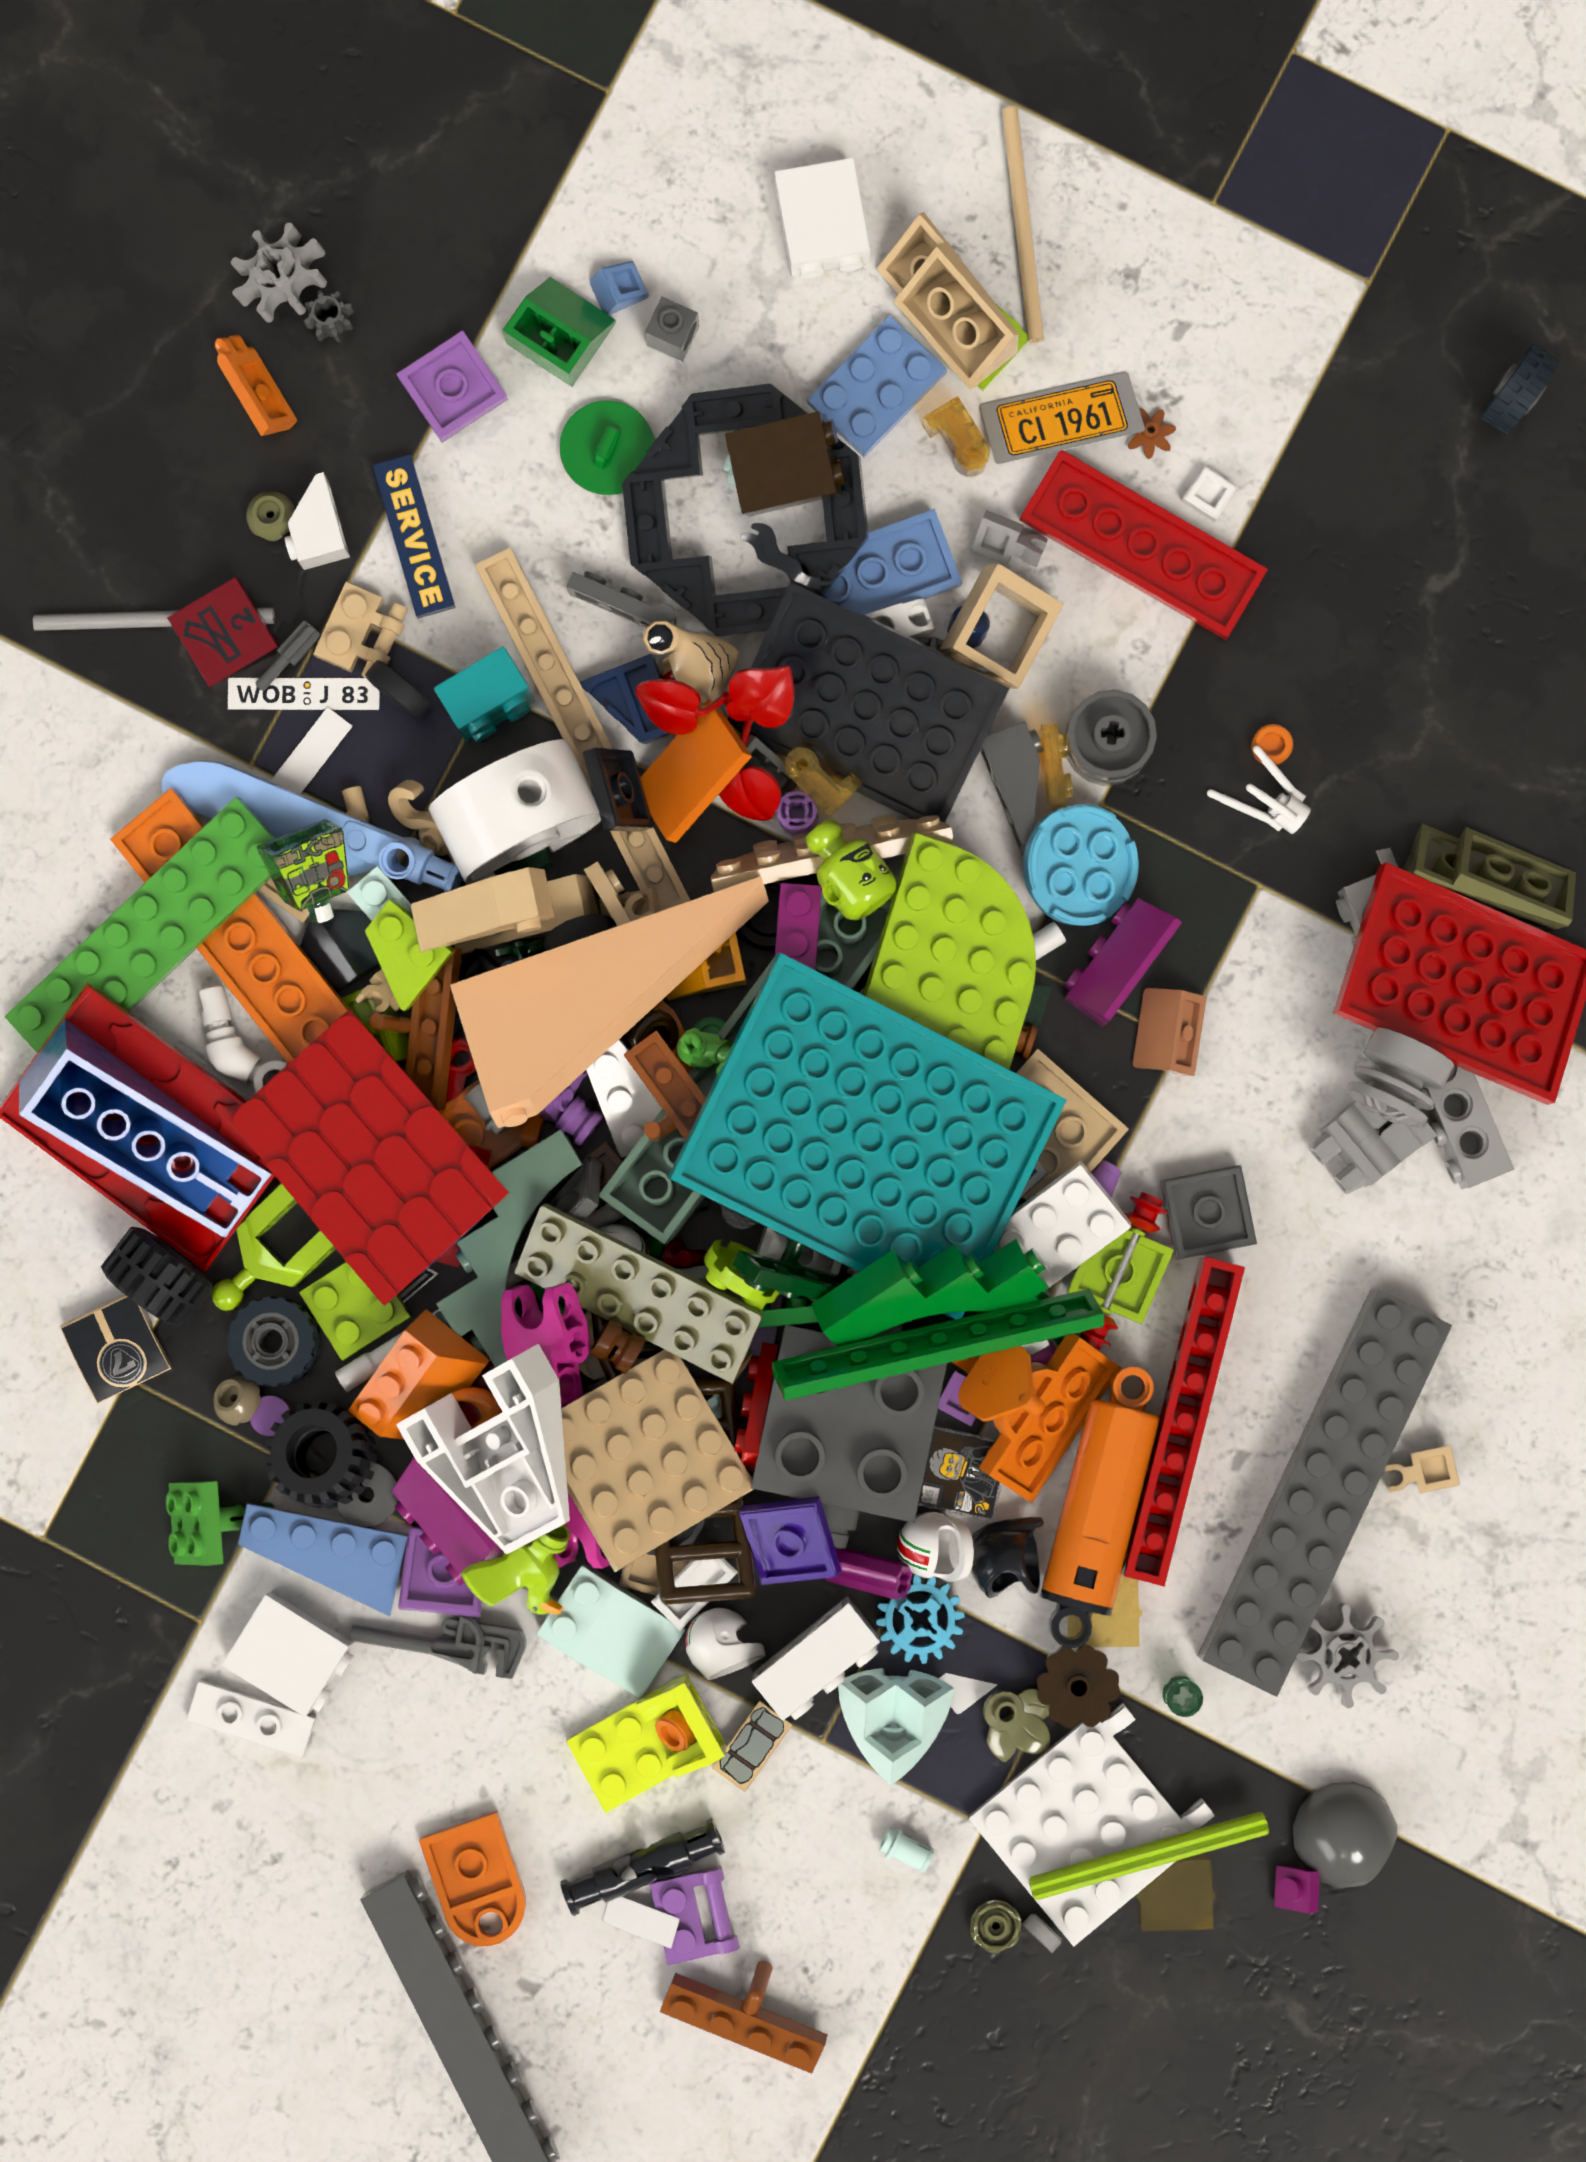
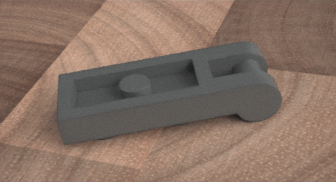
[567,571,677,628]

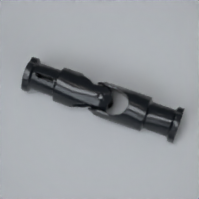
[560,1818,726,1916]

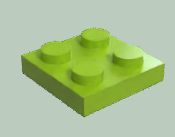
[299,1262,412,1361]

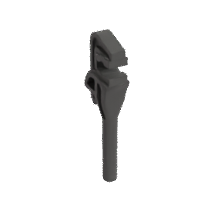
[350,1615,527,1679]

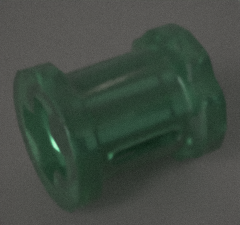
[1162,1675,1203,1717]

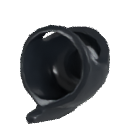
[970,1517,1044,1598]

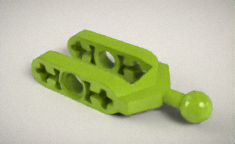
[211,1184,336,1311]

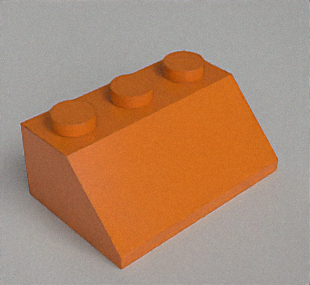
[348,1309,490,1440]

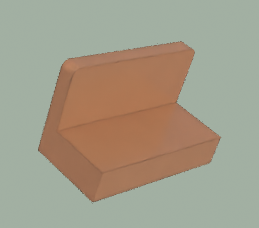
[1133,988,1207,1076]

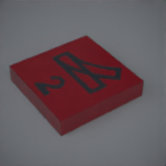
[167,577,280,688]

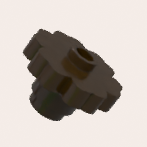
[1036,1644,1120,1729]

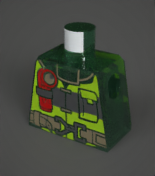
[257,819,349,923]

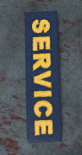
[372,454,456,619]

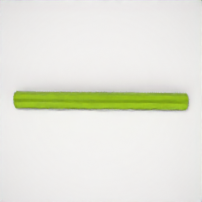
[1029,1812,1269,1900]

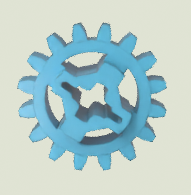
[876,1574,965,1664]

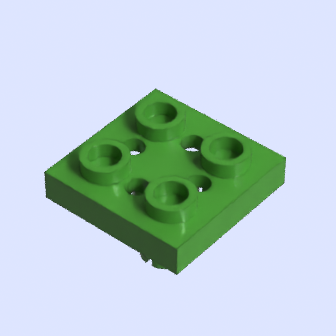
[166,1481,245,1566]

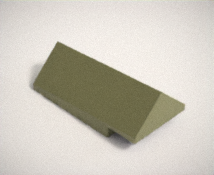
[1403,823,1576,931]

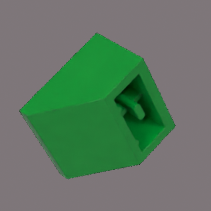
[502,277,616,387]

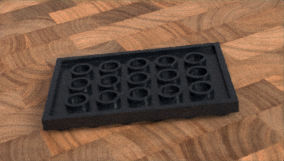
[728,581,1011,823]

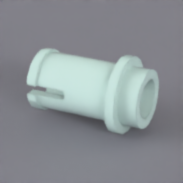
[879,1828,934,1873]

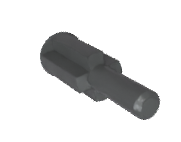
[256,620,321,691]

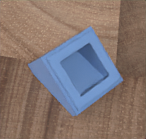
[590,261,649,315]

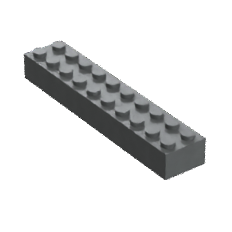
[1197,1289,1452,1697]

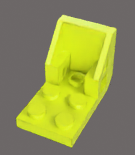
[566,1673,727,1813]

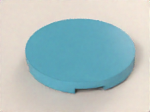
[1023,804,1139,926]

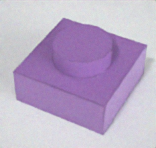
[938,1371,976,1426]

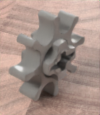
[231,223,327,322]
[1295,1603,1399,1708]

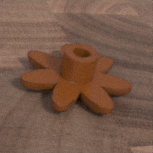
[1128,408,1176,459]

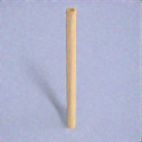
[1002,106,1044,343]

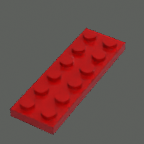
[1019,450,1268,640]

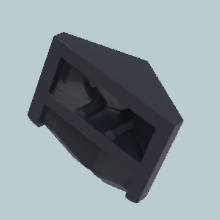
[300,910,380,994]

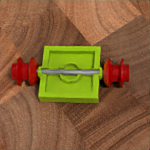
[1067,1192,1174,1350]

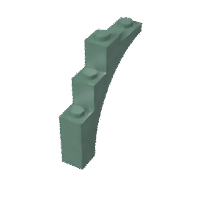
[435,1129,583,1368]

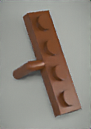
[369,947,462,1110]
[623,1030,706,1142]
[660,1961,828,2074]

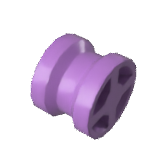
[554,1096,604,1147]

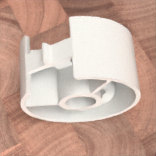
[429,739,601,884]

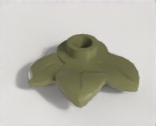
[983,1688,1050,1762]

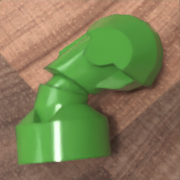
[677,1028,732,1075]

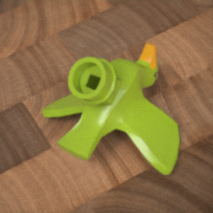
[461,1524,571,1615]

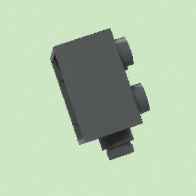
[751,1325,947,1549]

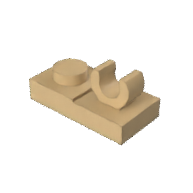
[584,861,653,926]

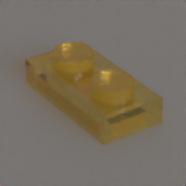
[1039,723,1073,811]

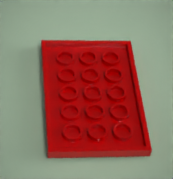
[1333,862,1586,1105]

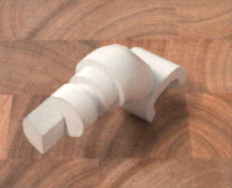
[199,986,288,1092]

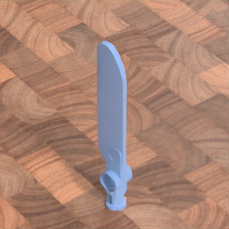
[161,760,463,893]

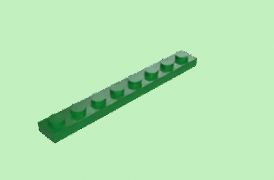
[772,1289,1104,1401]

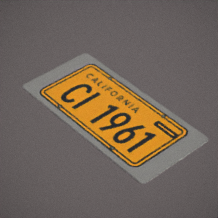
[980,372,1145,464]

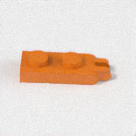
[215,335,298,436]

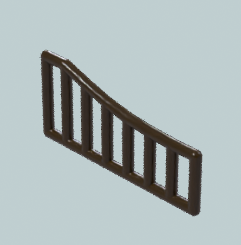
[591,1312,756,1605]

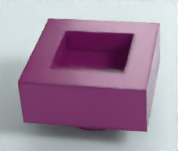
[1274,1864,1320,1914]

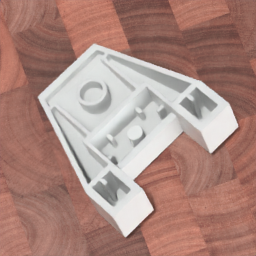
[396,1344,570,1554]

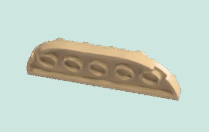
[711,815,954,892]

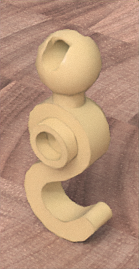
[388,780,455,864]

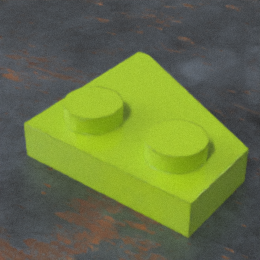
[365,898,455,1011]

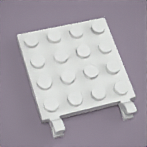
[968,1702,1215,1947]

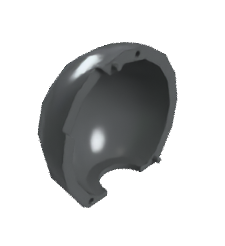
[1293,1781,1398,1888]

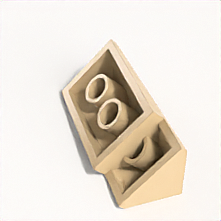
[877,212,1019,390]

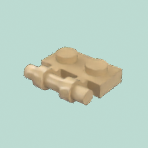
[313,582,408,679]

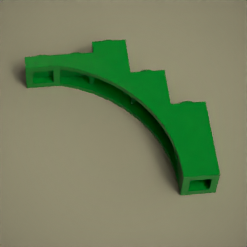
[811,1239,1066,1347]

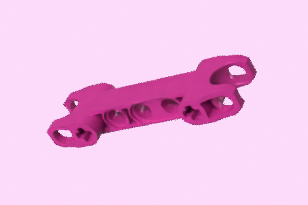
[501,1283,610,1568]

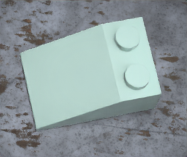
[536,1562,686,1698]

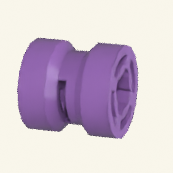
[777,791,819,836]

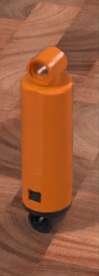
[1040,1367,1161,1648]

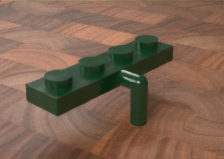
[732,1238,849,1302]

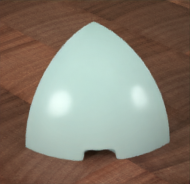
[838,1668,954,1785]

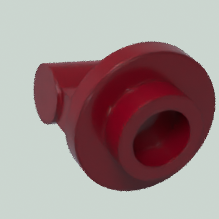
[662,1239,707,1269]

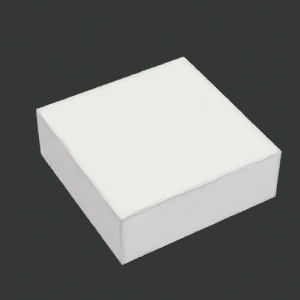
[1182,465,1238,523]

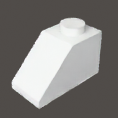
[285,472,350,570]

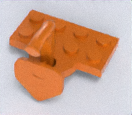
[952,1334,1121,1503]

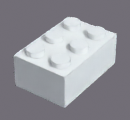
[752,1596,880,1721]

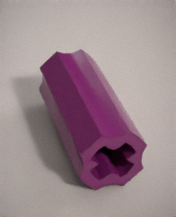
[825,1548,913,1600]

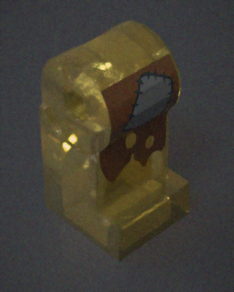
[922,396,990,477]
[784,743,863,817]

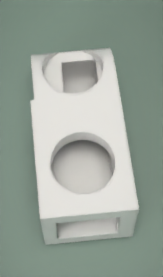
[865,599,935,639]

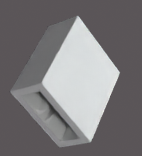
[774,158,870,279]
[222,1591,354,1717]

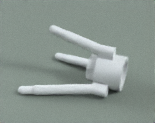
[1207,745,1311,834]

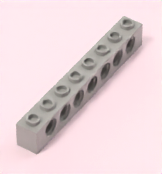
[1336,874,1515,1189]

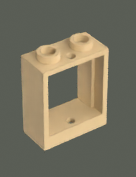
[940,563,1064,689]

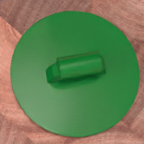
[560,401,654,495]

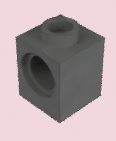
[645,296,699,362]

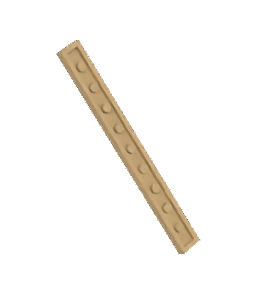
[475,547,691,912]

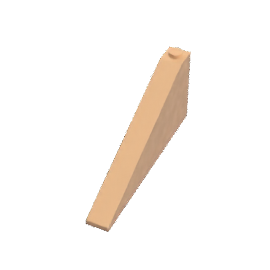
[450,876,769,1128]

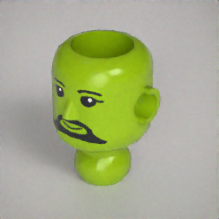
[806,819,896,921]

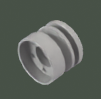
[1345,1027,1454,1129]

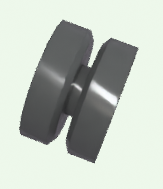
[1064,689,1157,786]

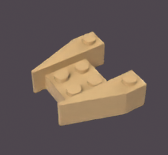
[411,867,599,954]

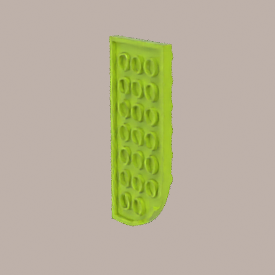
[863,833,1036,1070]

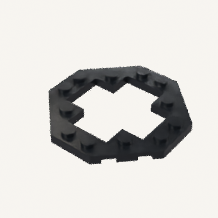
[622,384,869,636]

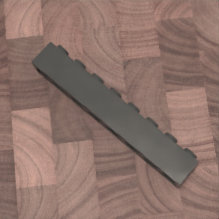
[360,1870,560,2162]

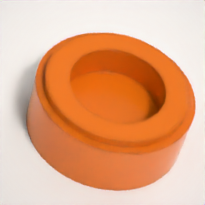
[1251,724,1293,765]
[655,1709,696,1752]

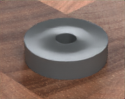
[336,1463,399,1527]

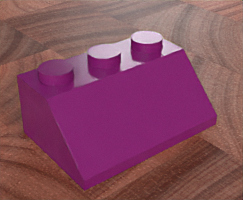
[1064,898,1182,1028]
[392,1457,504,1586]

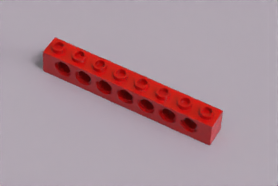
[1122,1257,1245,1587]

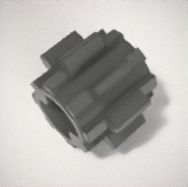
[304,290,354,342]

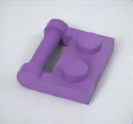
[650,1866,740,1965]

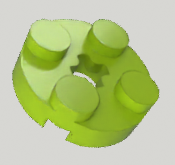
[704,1240,779,1310]

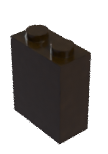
[725,411,846,517]

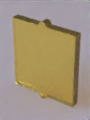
[1065,1579,1143,1648]
[1136,1860,1216,1931]

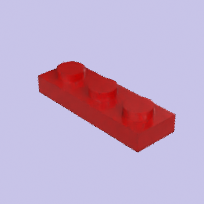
[734,1342,778,1472]

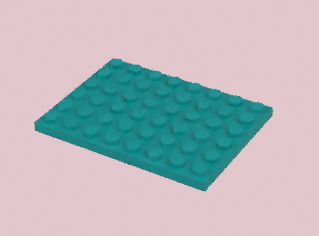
[668,953,1067,1320]

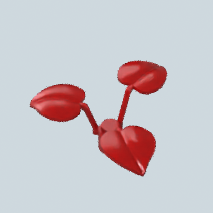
[636,665,794,821]

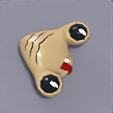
[642,620,738,707]

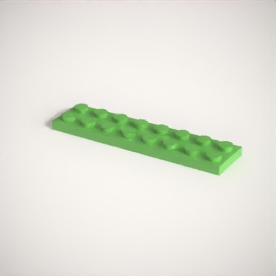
[5,797,290,1052]

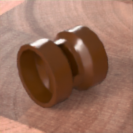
[589,1318,646,1374]

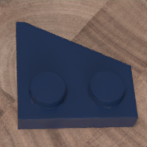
[580,654,671,744]

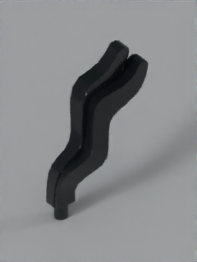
[740,523,831,590]

